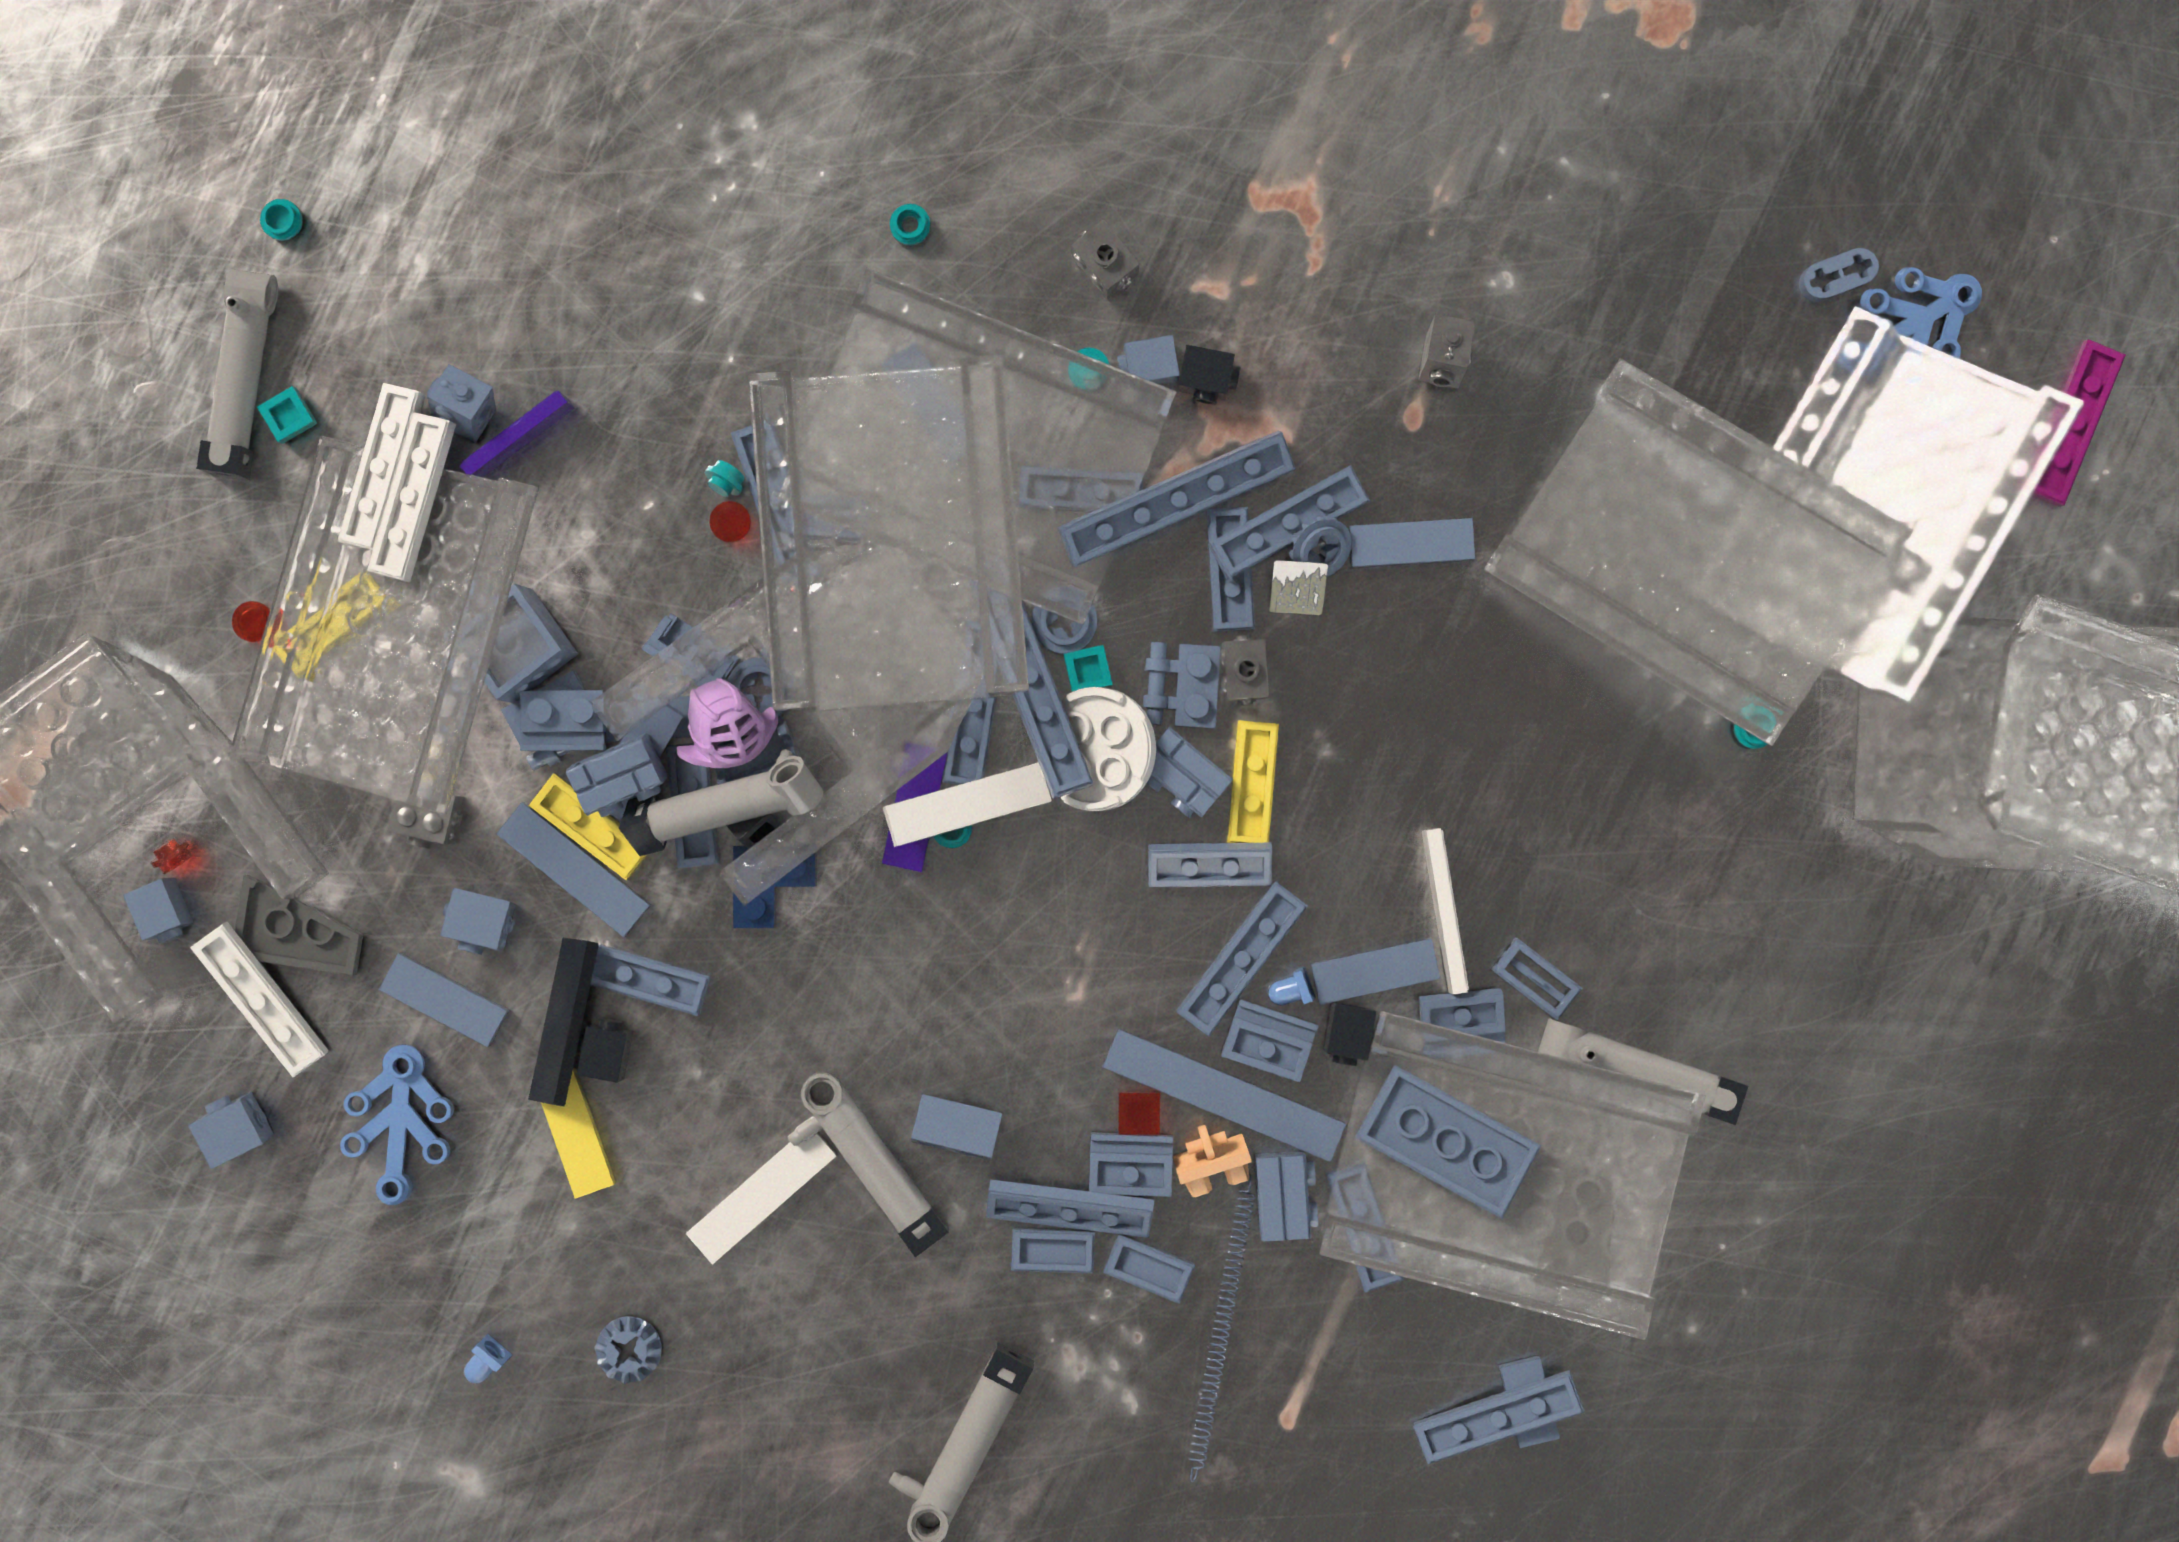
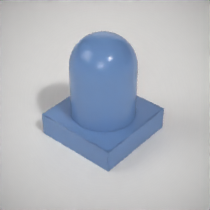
[1269,967,1316,1006]
[464,1334,512,1384]

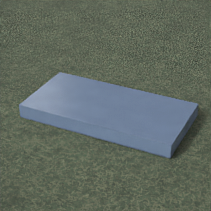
[1355,1065,1541,1219]

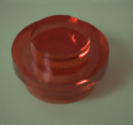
[709,501,751,543]
[232,601,274,642]
[150,838,192,874]

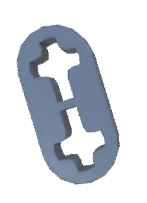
[1799,248,1879,302]

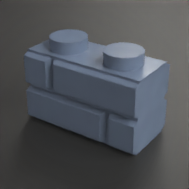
[1146,727,1233,818]
[566,733,667,817]
[1254,1151,1318,1242]

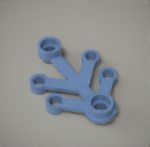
[1836,267,1982,385]
[340,1044,454,1205]

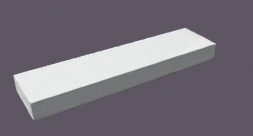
[338,383,426,551]
[367,412,456,583]
[883,762,1052,847]
[1422,828,1469,994]
[190,921,329,1077]
[686,1132,838,1265]

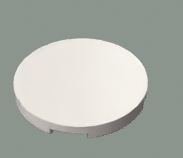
[1040,687,1156,811]

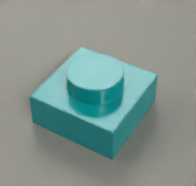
[257,386,318,444]
[1064,645,1113,692]

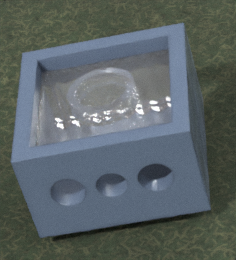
[451,584,578,703]

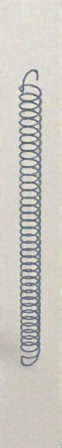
[1188,1175,1256,1482]

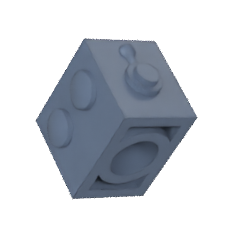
[427,364,496,443]
[440,888,516,955]
[188,1092,274,1169]

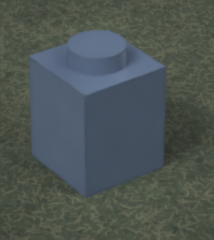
[1117,335,1180,390]
[123,878,194,944]

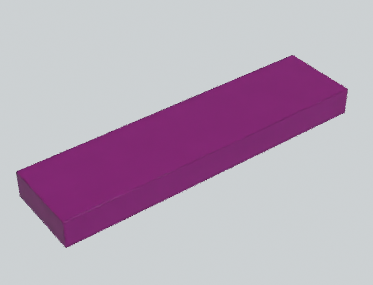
[2022,339,2126,507]

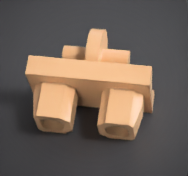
[1173,1125,1252,1197]

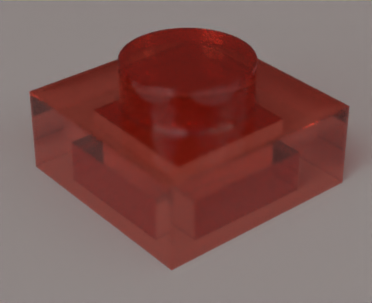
[1118,1092,1160,1135]

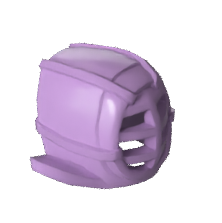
[676,678,778,768]

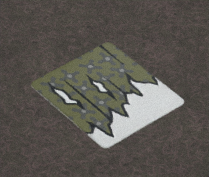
[1269,560,1328,615]

